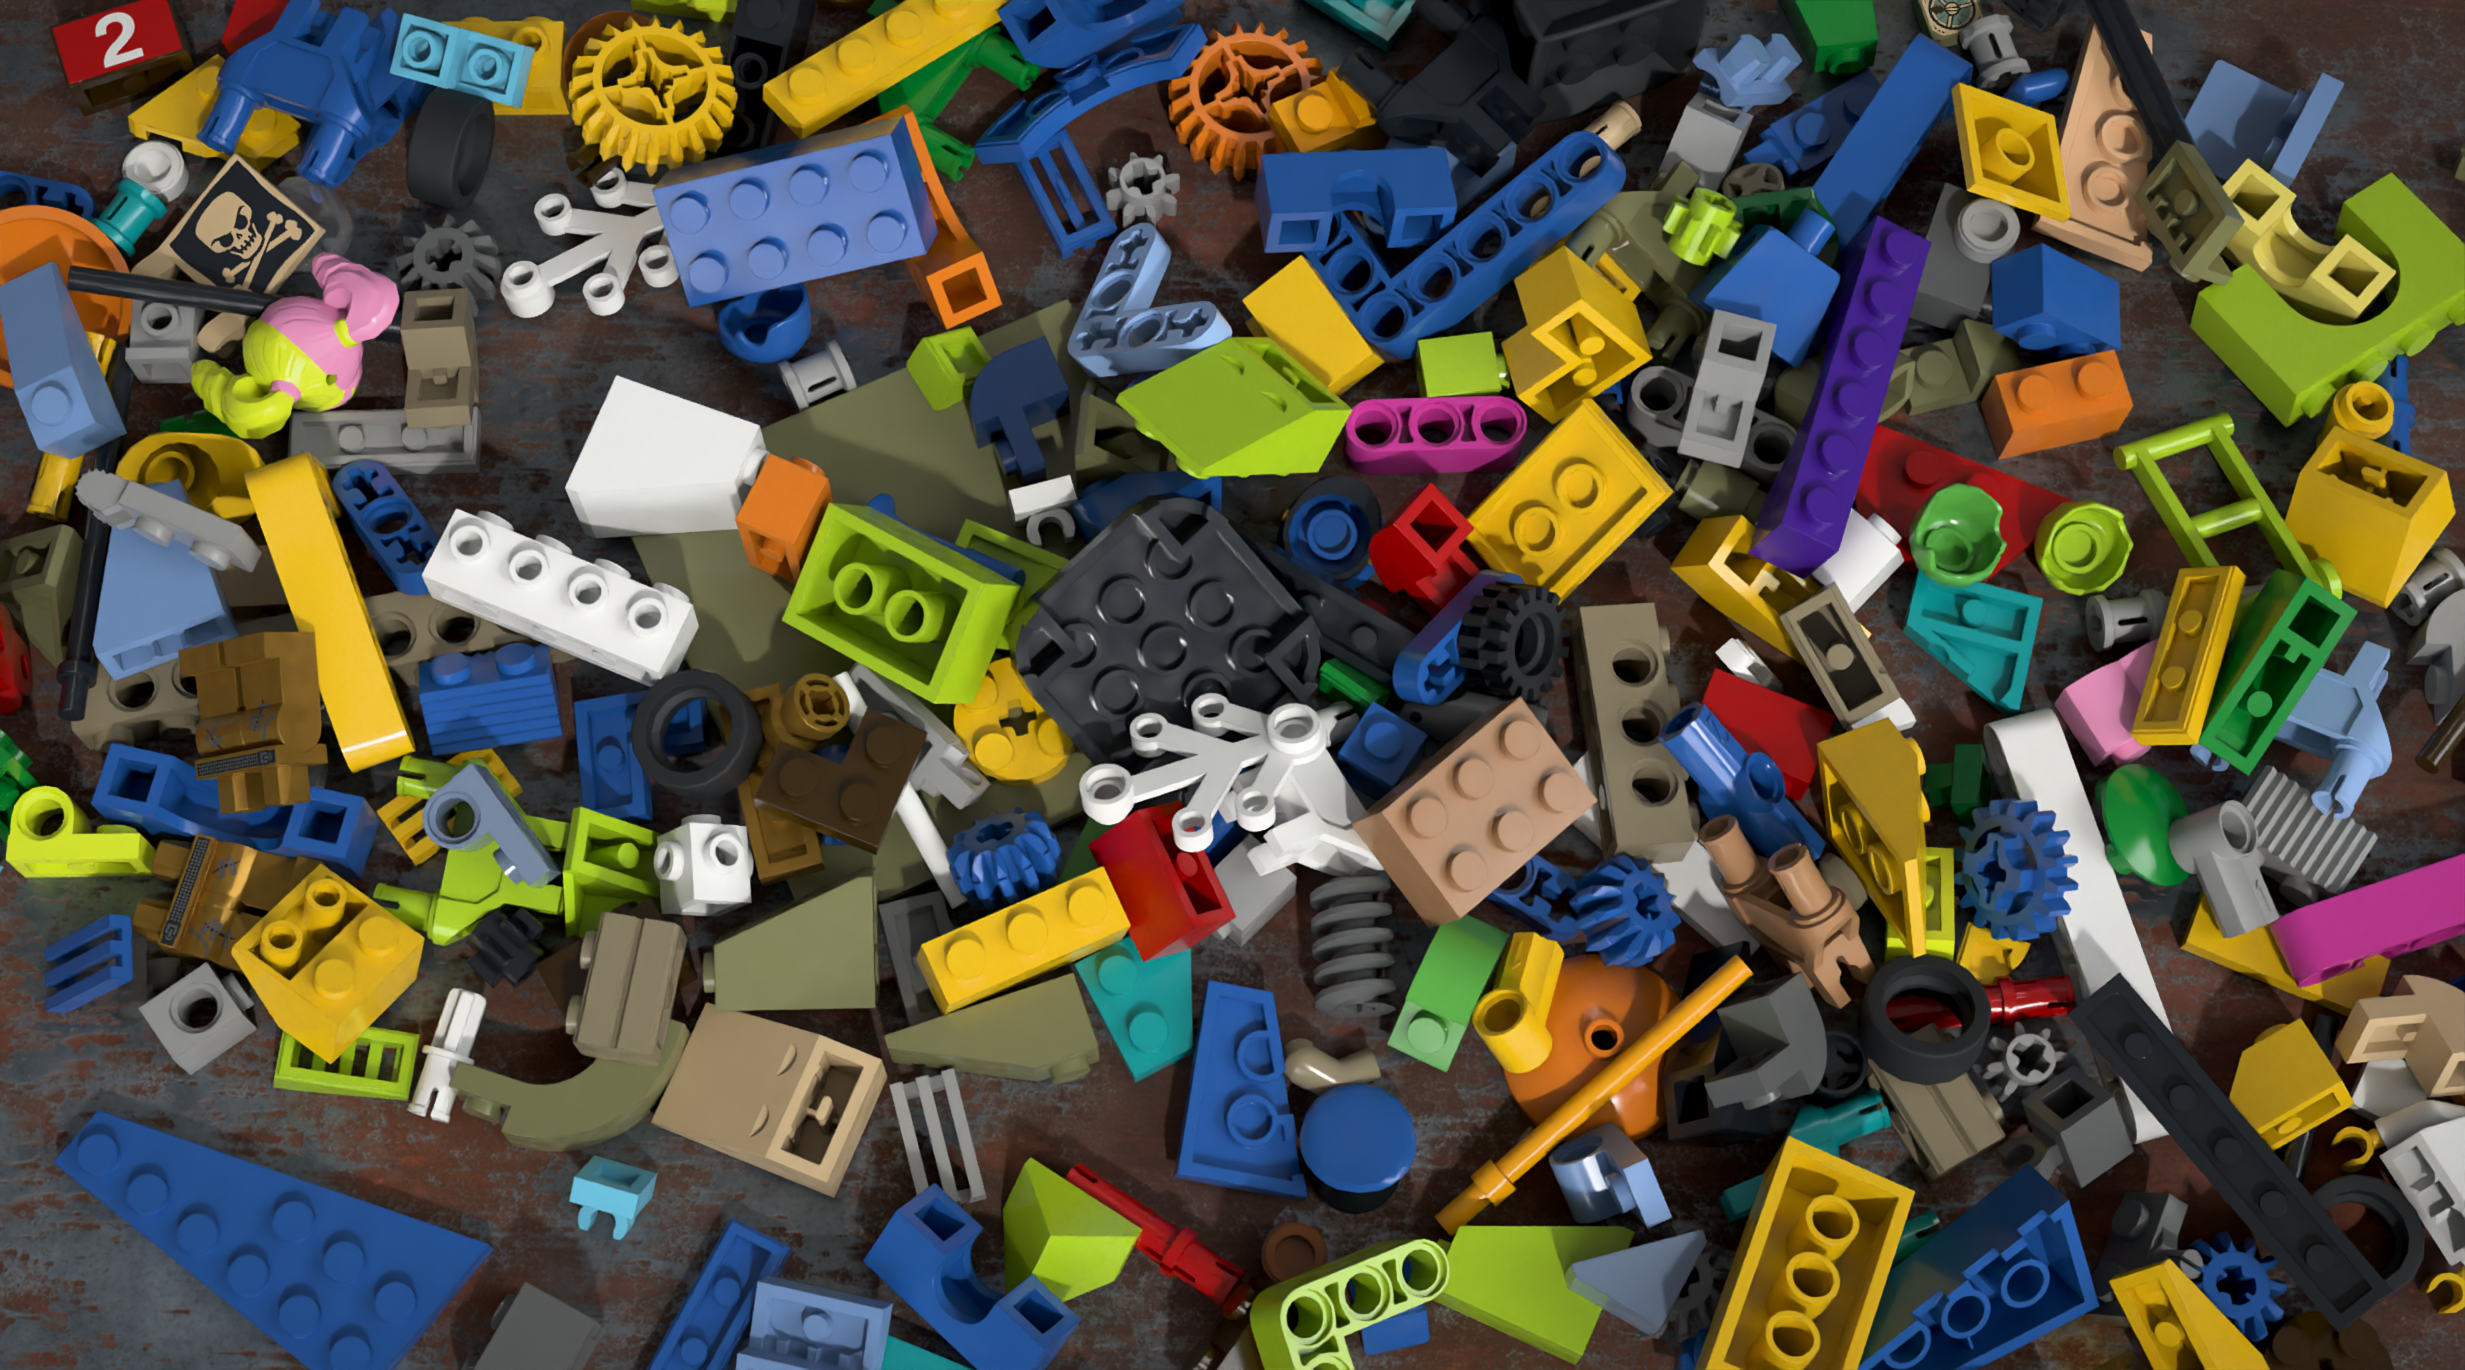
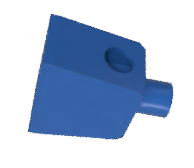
[1687,208,1840,368]

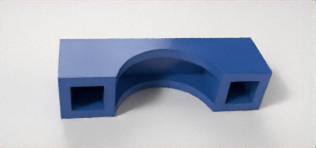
[91,742,380,880]

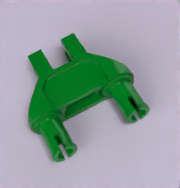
[867,0,1042,182]

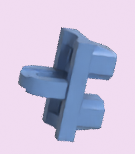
[1692,34,1802,112]

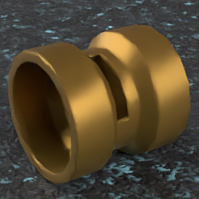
[761,673,850,752]

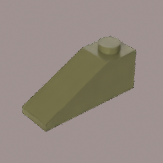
[884,973,1100,1084]

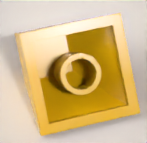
[1951,82,2071,223]

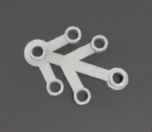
[500,167,679,318]
[1079,693,1328,852]

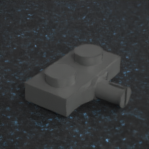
[878,890,971,1028]
[2084,1192,2203,1327]

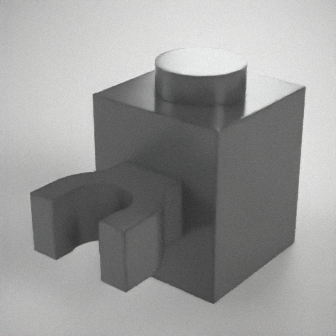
[1996,1065,2134,1188]

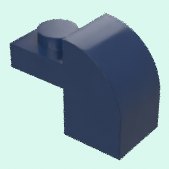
[970,336,1070,487]

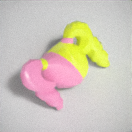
[191,252,400,439]

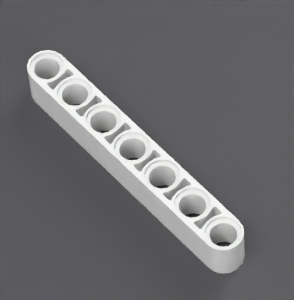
[1983,707,2173,1144]

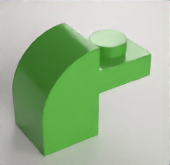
[1387,914,1510,1073]

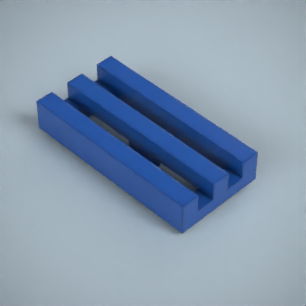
[1012,129,1118,261]
[44,914,133,1013]

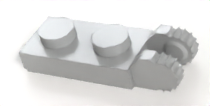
[75,468,262,573]

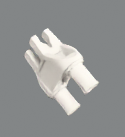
[1218,701,1384,877]

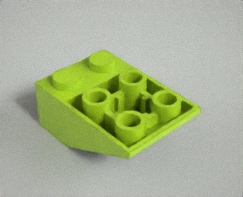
[1115,337,1353,479]

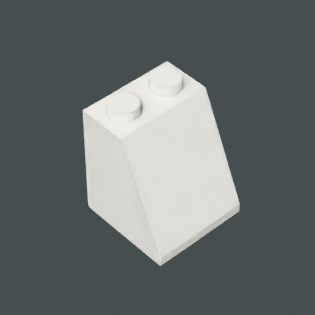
[565,375,770,538]

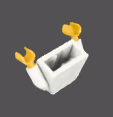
[2330,1099,2465,1313]

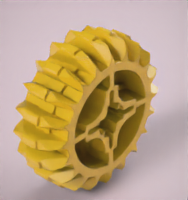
[568,14,737,177]

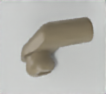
[1283,1038,1381,1096]

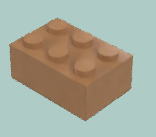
[1351,696,1598,928]

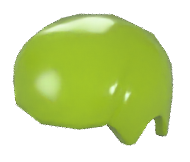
[2034,499,2133,596]

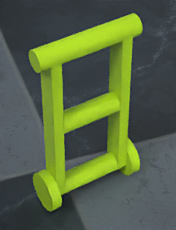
[2113,412,2342,643]

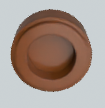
[1261,1222,1328,1283]

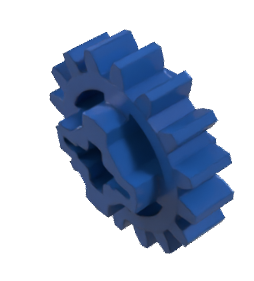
[1954,798,2079,941]

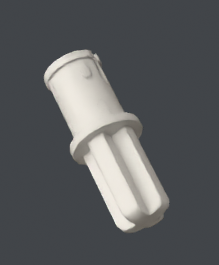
[407,988,487,1123]

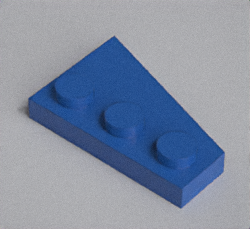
[1173,980,1307,1202]

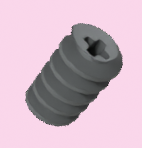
[1309,875,1397,1019]

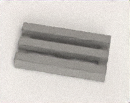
[890,1068,987,1206]

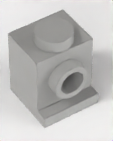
[125,299,208,384]

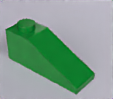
[2198,568,2358,776]

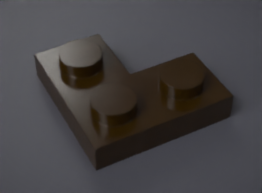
[754,708,928,855]

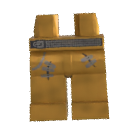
[178,632,328,814]
[131,833,328,982]

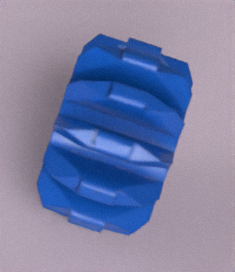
[947,807,1063,911]
[1569,854,1682,969]
[2187,1232,2288,1342]

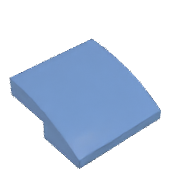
[735,1276,893,1370]

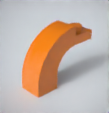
[860,104,1003,330]

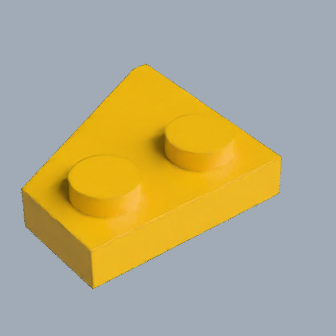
[128,54,303,172]

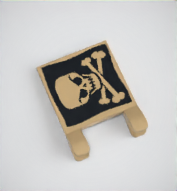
[130,153,326,359]

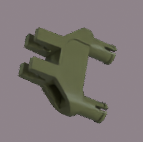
[1563,160,1718,368]

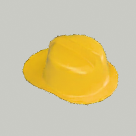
[115,431,265,525]

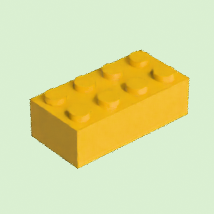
[1695,1136,1915,1370]

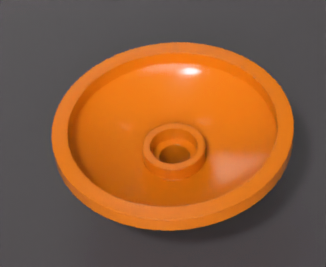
[0,205,133,389]
[1501,954,1681,1143]

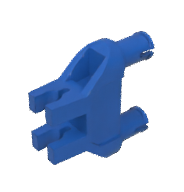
[196,0,386,189]

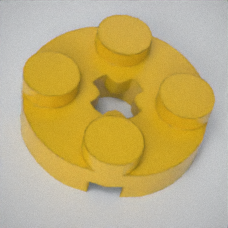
[954,657,1076,787]

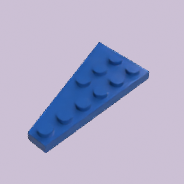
[53,1110,494,1370]

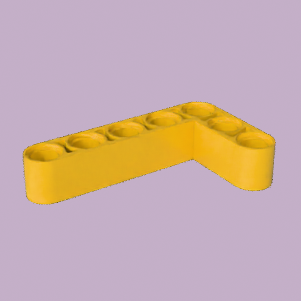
[244,451,416,773]

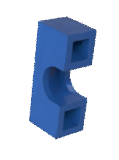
[1254,147,1457,253]
[863,1183,1081,1370]

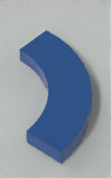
[973,23,1208,165]

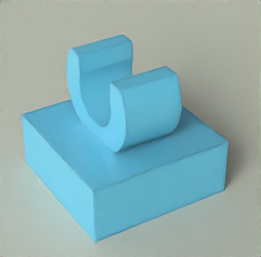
[569,1155,658,1240]

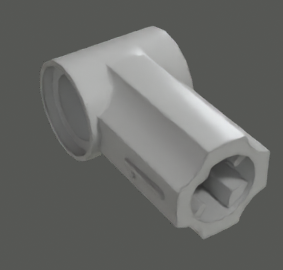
[2168,800,2280,939]

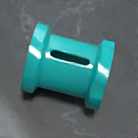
[87,178,168,260]

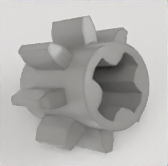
[1106,152,1180,229]
[1981,1022,2068,1103]

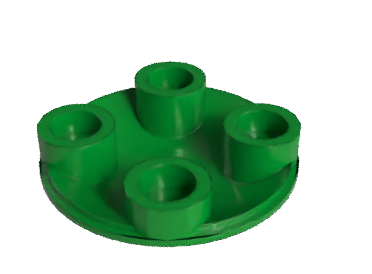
[2095,764,2191,886]

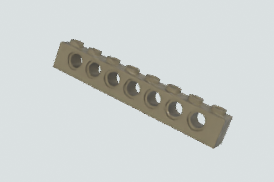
[63,591,577,753]

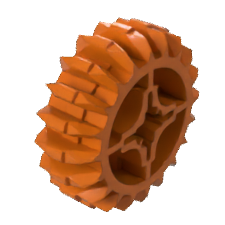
[1168,20,1326,182]

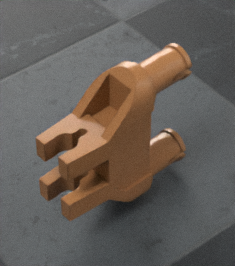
[1698,814,1876,1009]

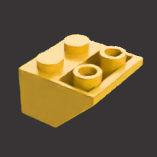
[2275,426,2456,609]
[231,863,425,1065]

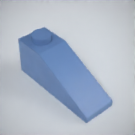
[0,261,127,460]

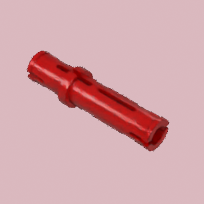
[1885,974,2075,1033]
[1065,1161,1246,1308]

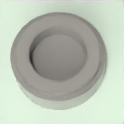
[1953,198,2020,263]

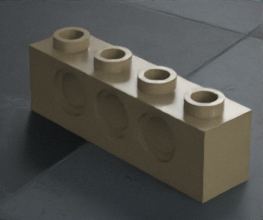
[1569,602,1700,865]

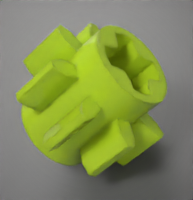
[1662,187,1743,266]

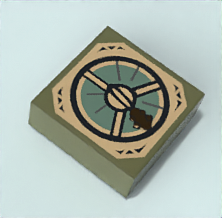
[1911,0,1986,47]

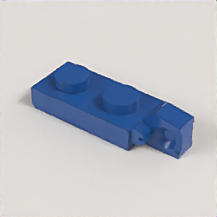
[1742,69,1881,182]

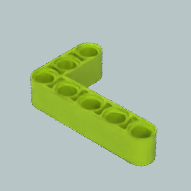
[1250,1239,1450,1370]

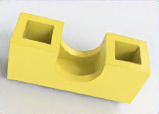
[2220,158,2396,326]

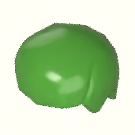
[1908,483,2007,588]

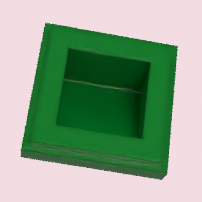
[1318,657,1393,721]

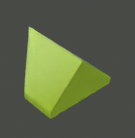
[563,807,663,938]
[1003,1157,1143,1302]

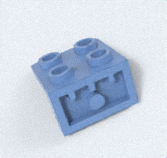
[2184,60,2345,189]

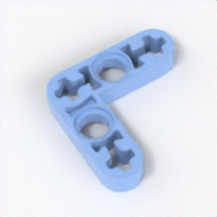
[1067,223,1232,378]

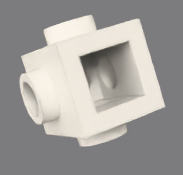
[654,814,753,917]

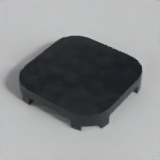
[1008,492,1322,806]

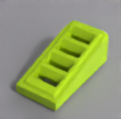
[273,1027,420,1101]

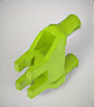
[373,755,571,946]

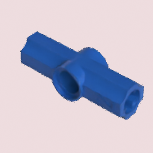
[1657,701,1826,862]

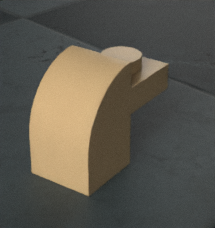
[2335,975,2465,1098]

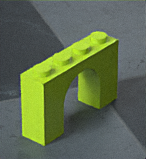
[2190,172,2465,428]

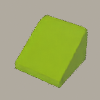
[906,326,992,412]

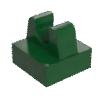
[1922,744,1992,826]

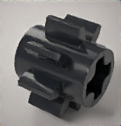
[466,907,547,988]

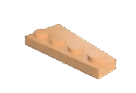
[2031,18,2152,272]

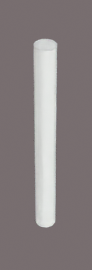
[832,671,968,910]

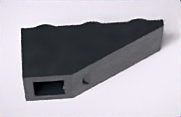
[705,0,817,157]
[1662,941,1771,1148]

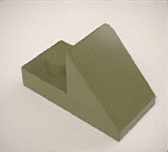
[1899,319,2022,416]

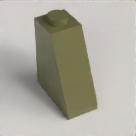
[703,867,880,1011]

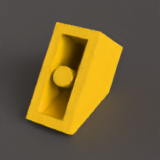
[2229,1018,2355,1151]

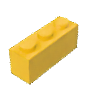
[916,866,1131,1016]

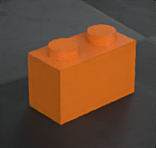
[1980,349,2134,460]
[735,454,834,585]

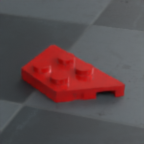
[1853,424,2075,584]

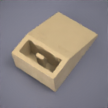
[651,1002,887,1198]

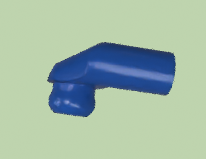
[2002,67,2070,107]

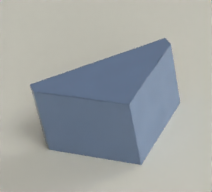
[1564,1229,1707,1337]

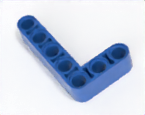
[1303,130,1626,360]

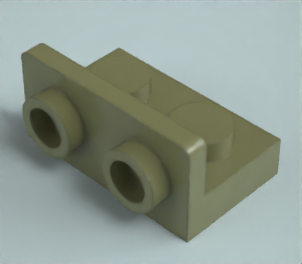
[2133,140,2245,286]

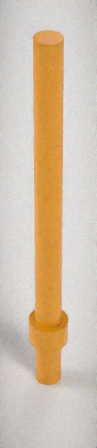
[1435,955,1754,1236]

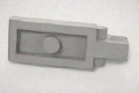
[845,661,991,810]

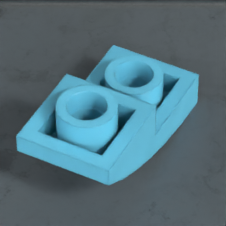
[390,13,535,108]

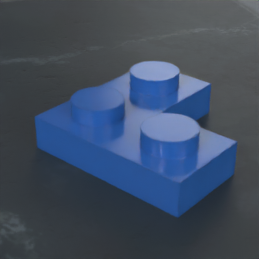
[574,689,711,824]

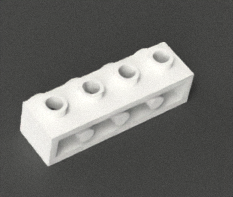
[422,508,699,687]

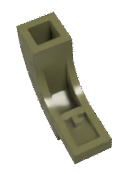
[448,1019,691,1151]

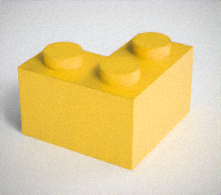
[1501,245,1653,425]

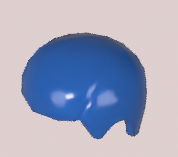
[717,283,811,364]

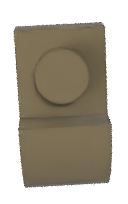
[400,288,479,429]

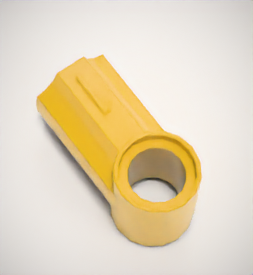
[1472,932,1564,1074]

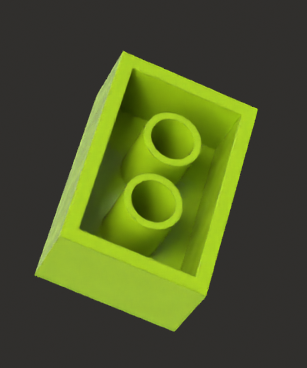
[782,502,1022,704]

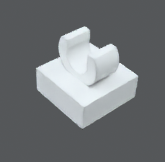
[1008,475,1077,549]

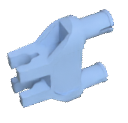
[2190,641,2392,819]

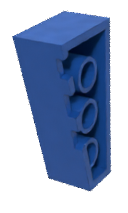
[1857,1163,2099,1370]

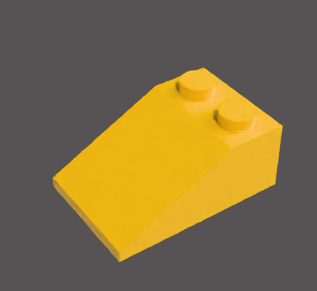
[1817,717,1930,958]

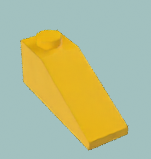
[1669,515,1871,669]
[2109,1258,2270,1370]

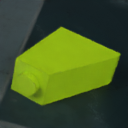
[1432,1226,1635,1365]

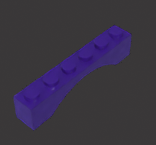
[1748,215,1932,580]

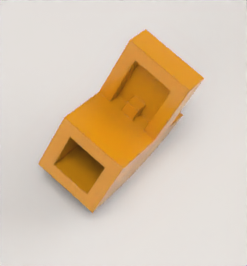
[1268,66,1391,153]

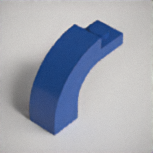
[997,0,1186,68]

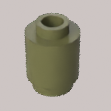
[1674,458,1768,526]

